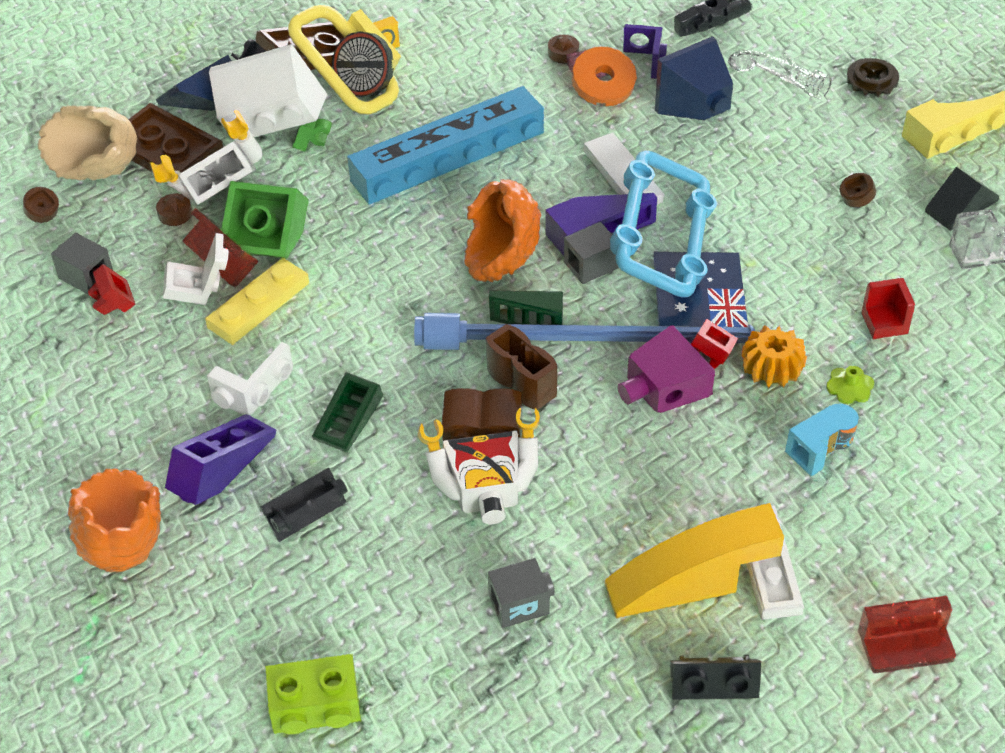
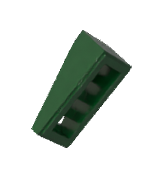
[489,290,563,325]
[312,372,383,452]

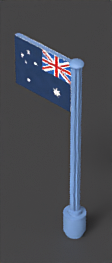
[414,251,755,350]

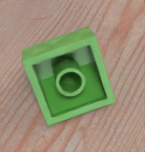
[221,181,309,259]

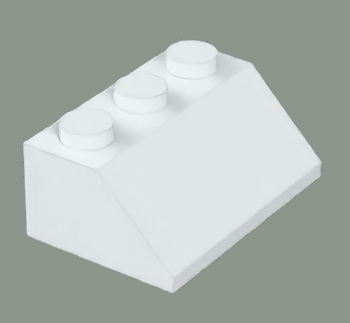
[209,44,327,141]

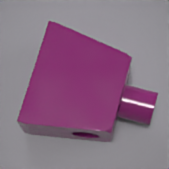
[617,325,715,413]

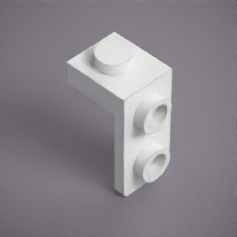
[163,233,229,305]
[207,342,293,416]

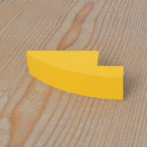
[605,503,784,618]

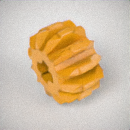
[741,325,807,388]

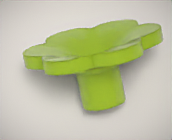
[826,366,874,404]

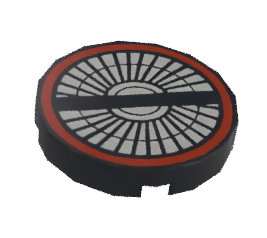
[332,31,394,97]

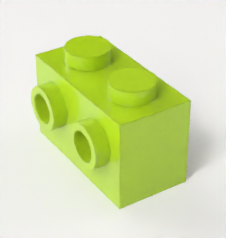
[265,654,361,735]

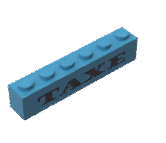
[347,86,544,205]

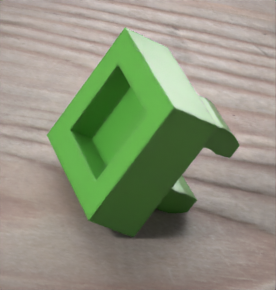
[293,119,332,152]

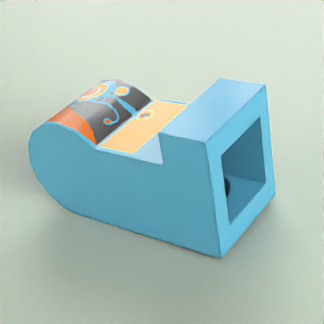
[785,404,859,476]

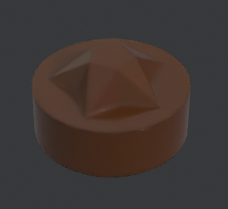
[548,34,579,64]
[839,173,877,207]
[23,187,59,223]
[156,193,192,226]

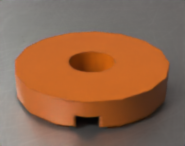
[572,47,637,106]

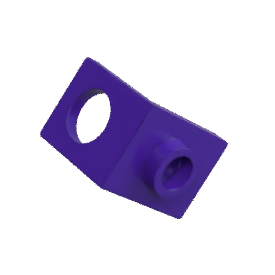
[623,24,667,79]

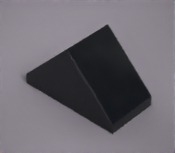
[925,167,999,231]

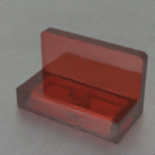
[182,207,259,288]
[858,595,956,673]

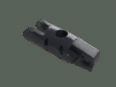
[674,0,753,37]

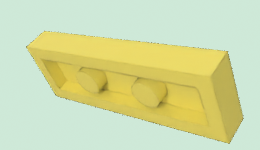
[205,258,309,345]

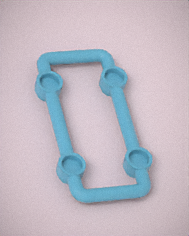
[610,150,717,298]

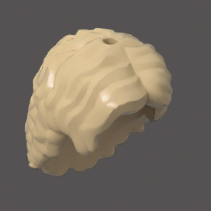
[38,105,137,180]

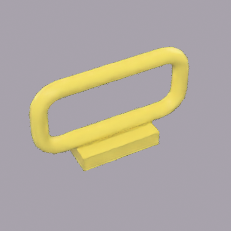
[288,5,401,114]

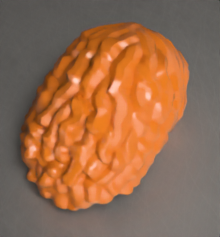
[464,179,541,282]
[68,468,161,572]

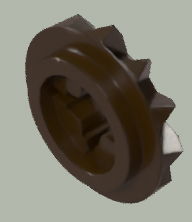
[847,58,899,97]

